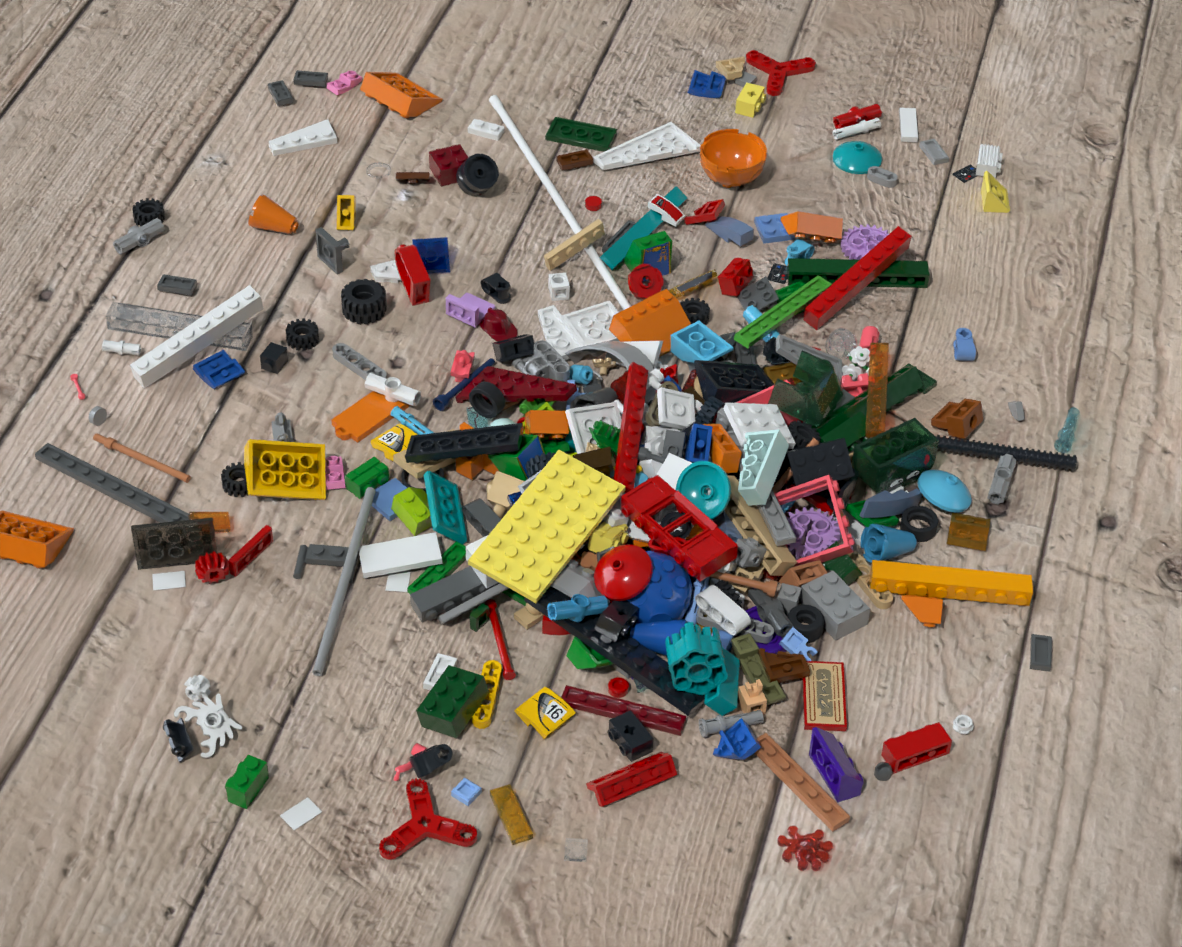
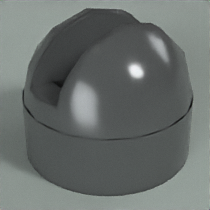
[874,762,892,781]

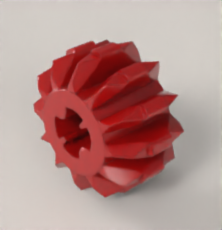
[195,551,229,584]

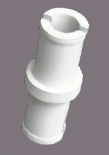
[102,340,141,356]

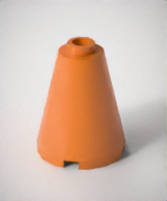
[248,194,299,234]

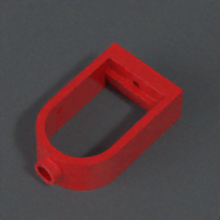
[395,244,430,306]

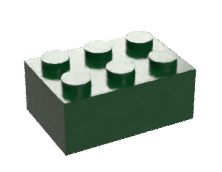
[416,665,489,738]

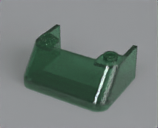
[768,350,844,426]

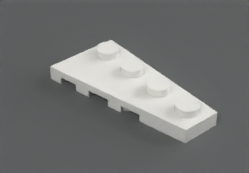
[269,119,337,156]
[538,305,584,360]

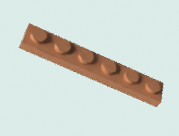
[755,733,850,832]

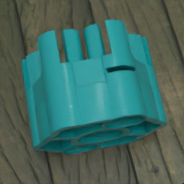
[665,622,728,695]

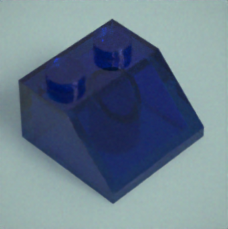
[412,237,450,274]

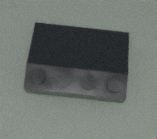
[694,360,775,403]

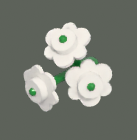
[842,346,881,381]

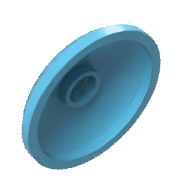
[918,470,972,512]

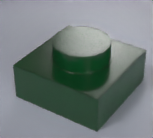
[469,603,489,632]

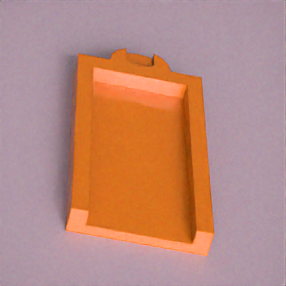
[331,391,411,443]

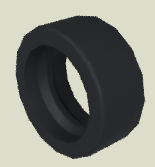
[469,381,505,419]
[900,506,938,542]

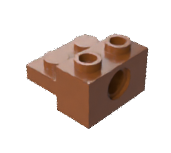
[931,398,983,439]

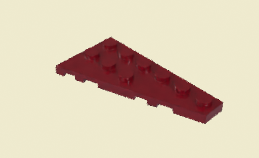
[455,366,577,403]

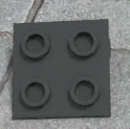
[737,276,779,311]

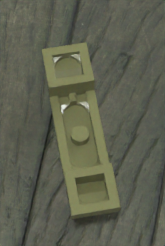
[731,633,786,705]

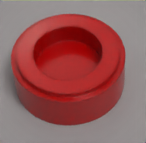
[585,196,602,211]
[608,677,629,698]

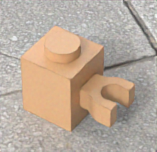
[737,679,767,714]

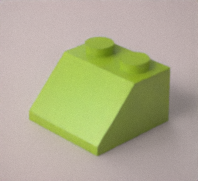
[391,487,432,536]

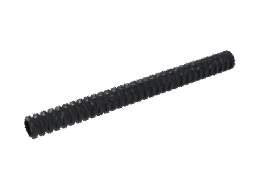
[888,428,1077,472]

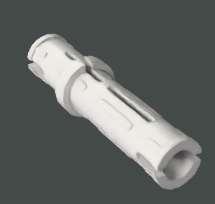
[832,118,881,140]

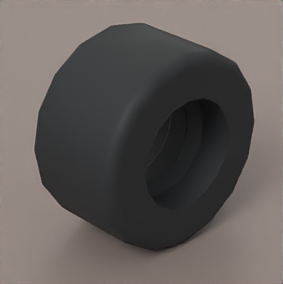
[787,604,824,643]

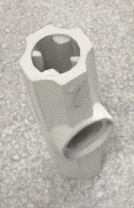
[365,373,421,406]

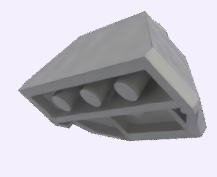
[550,559,611,606]

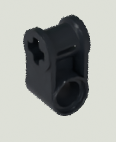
[480,273,511,304]
[409,744,453,778]

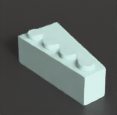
[738,430,789,506]

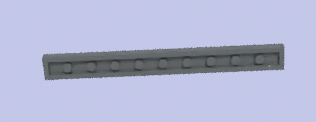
[35,443,199,535]

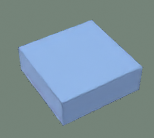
[451,778,482,806]

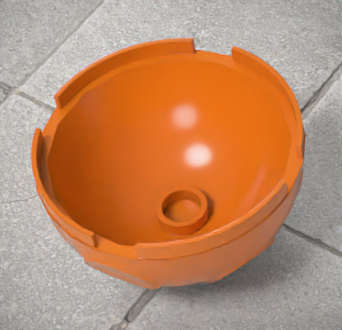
[700,129,767,188]

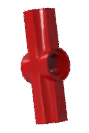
[833,104,882,129]

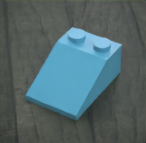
[671,321,733,363]

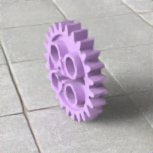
[840,224,889,260]
[786,507,840,560]

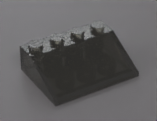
[131,517,218,570]

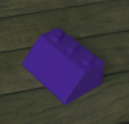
[809,727,864,803]

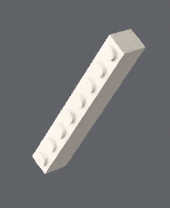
[130,285,264,389]

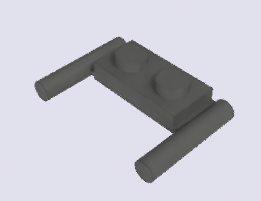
[293,544,359,583]

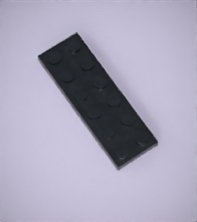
[405,423,524,463]

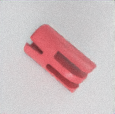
[859,326,880,359]

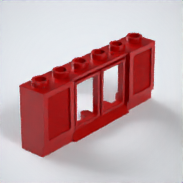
[621,475,738,582]

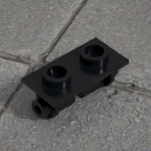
[163,718,194,763]

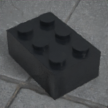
[786,437,854,486]

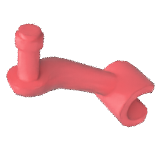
[394,743,427,781]

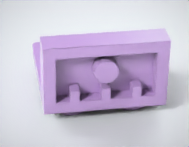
[446,293,495,327]

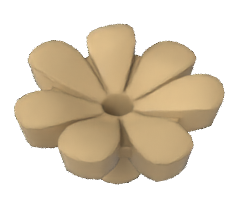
[592,358,616,376]

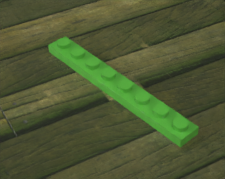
[734,275,832,349]

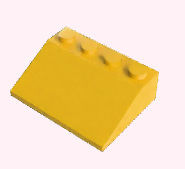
[244,439,326,500]

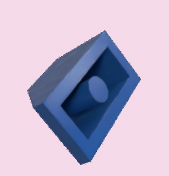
[685,423,713,463]

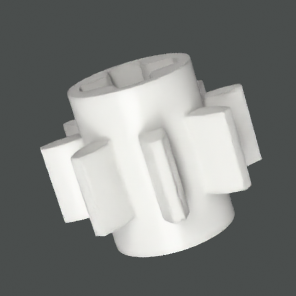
[184,675,211,701]

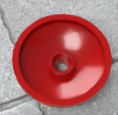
[594,544,653,601]

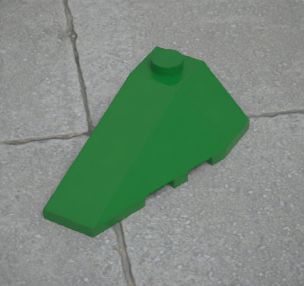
[566,626,635,669]

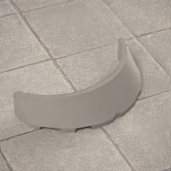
[565,341,656,405]

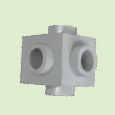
[735,537,767,568]

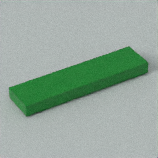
[407,541,466,594]

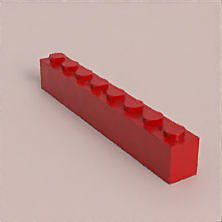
[803,226,912,330]

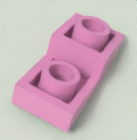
[327,71,363,95]
[325,456,345,490]

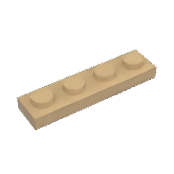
[544,219,605,271]

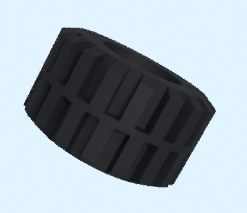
[341,279,387,324]

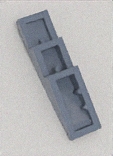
[859,488,922,518]

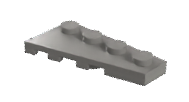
[776,334,842,389]

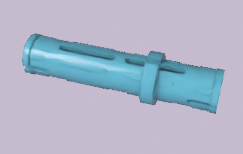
[390,406,434,435]

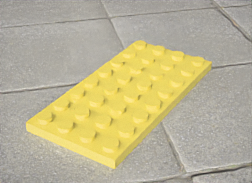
[468,450,626,603]

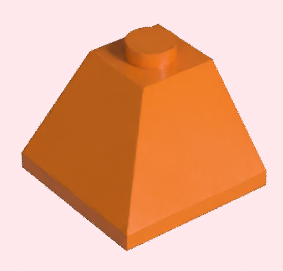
[899,594,943,627]

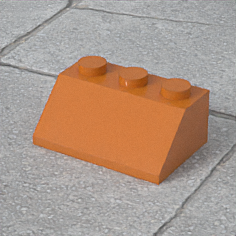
[781,211,843,243]

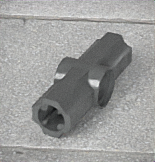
[748,588,793,637]

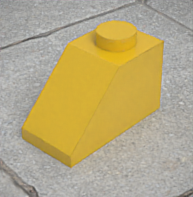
[337,195,356,230]

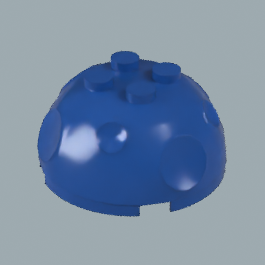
[626,551,692,626]

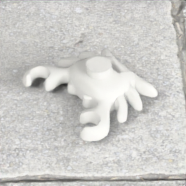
[174,694,242,759]

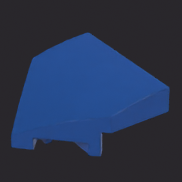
[713,718,761,760]

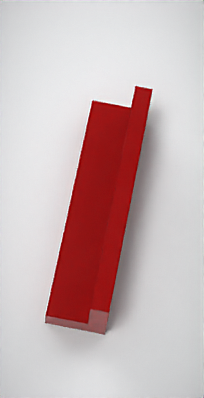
[586,752,678,807]

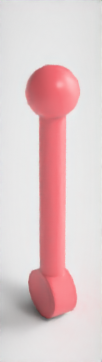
[70,374,85,400]

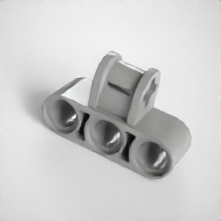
[524,340,570,382]

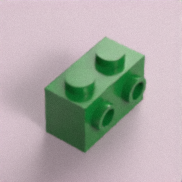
[225,755,269,809]

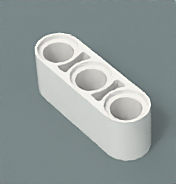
[695,585,751,635]

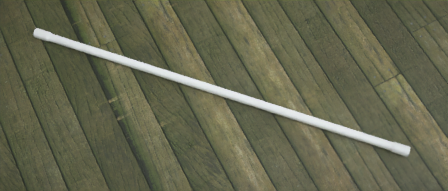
[489,95,631,310]

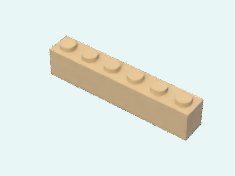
[724,476,797,576]

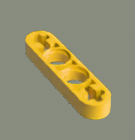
[472,660,502,729]

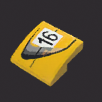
[370,423,418,461]
[514,687,576,739]

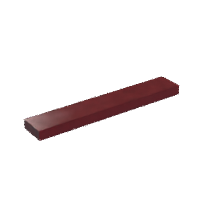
[561,685,687,736]

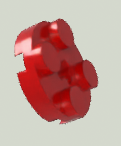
[628,264,664,300]

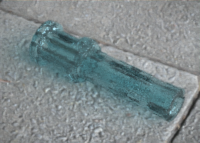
[1054,407,1080,453]

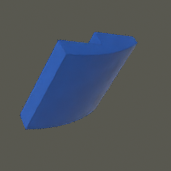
[687,70,726,98]
[193,350,245,389]

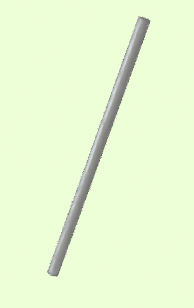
[312,487,376,676]

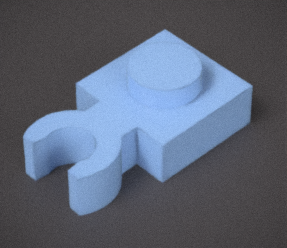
[779,627,817,661]

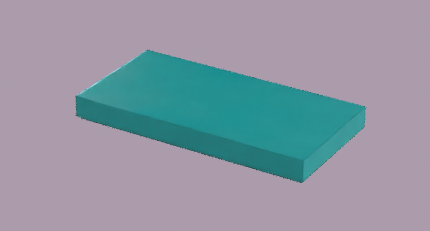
[424,471,467,544]

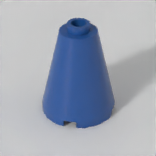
[630,619,686,656]

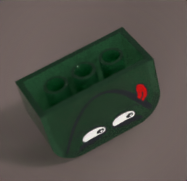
[852,418,939,494]

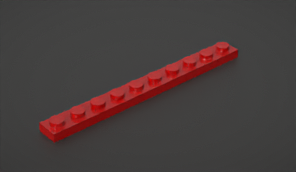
[614,362,649,493]

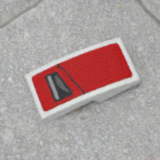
[648,194,685,227]

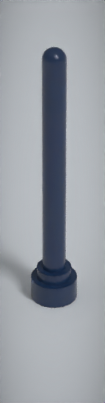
[433,358,495,411]

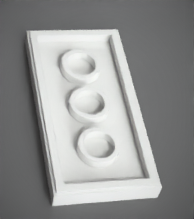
[359,532,443,578]

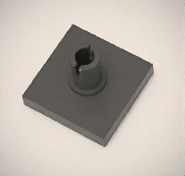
[315,227,350,275]

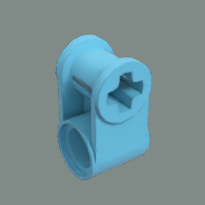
[785,239,815,266]

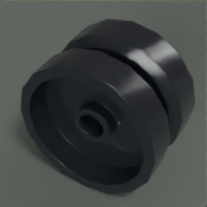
[456,154,499,196]

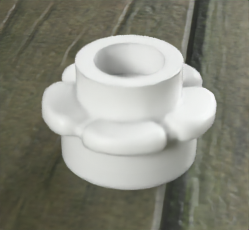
[953,715,974,734]

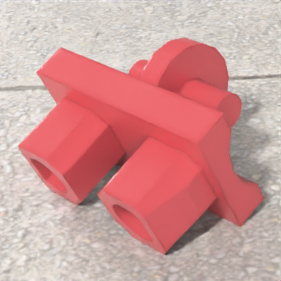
[451,350,475,382]
[841,373,875,397]

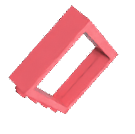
[775,475,855,567]

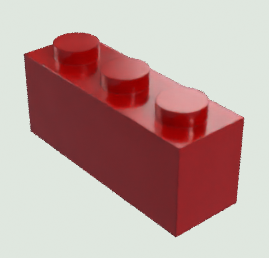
[881,722,952,774]

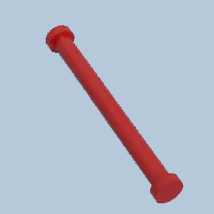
[484,599,516,680]

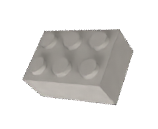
[800,571,870,641]

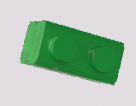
[344,457,389,499]

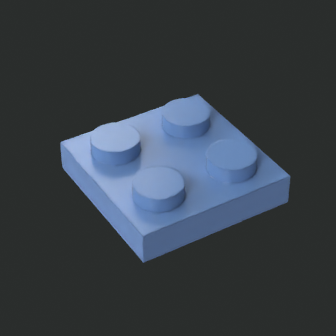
[754,213,796,244]

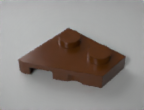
[758,648,810,683]

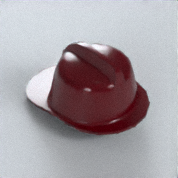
[480,307,518,342]

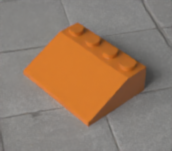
[360,72,443,118]
[609,289,691,357]
[0,510,74,568]

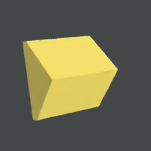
[981,171,1010,213]

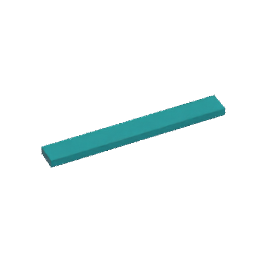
[600,186,688,270]

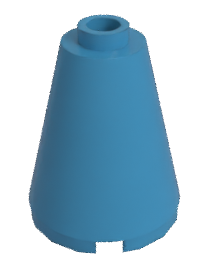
[860,524,917,563]

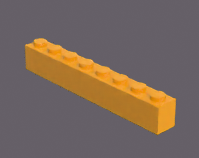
[869,560,1033,606]

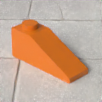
[703,424,742,474]

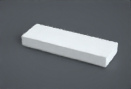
[899,108,918,142]

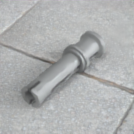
[699,710,764,738]

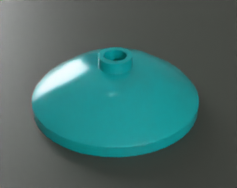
[833,141,882,174]
[676,461,731,520]

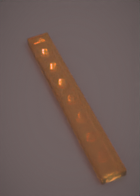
[866,343,889,438]

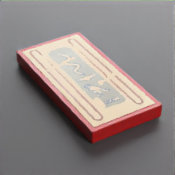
[802,661,847,731]

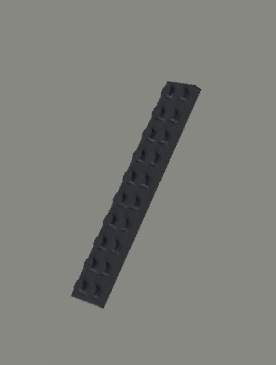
[524,586,705,716]

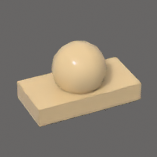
[514,603,544,630]

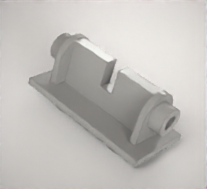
[271,412,293,442]

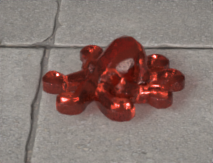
[777,825,833,871]

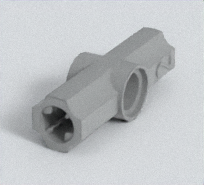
[113,218,165,255]
[987,454,1016,505]

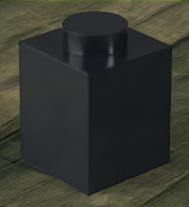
[260,342,288,374]

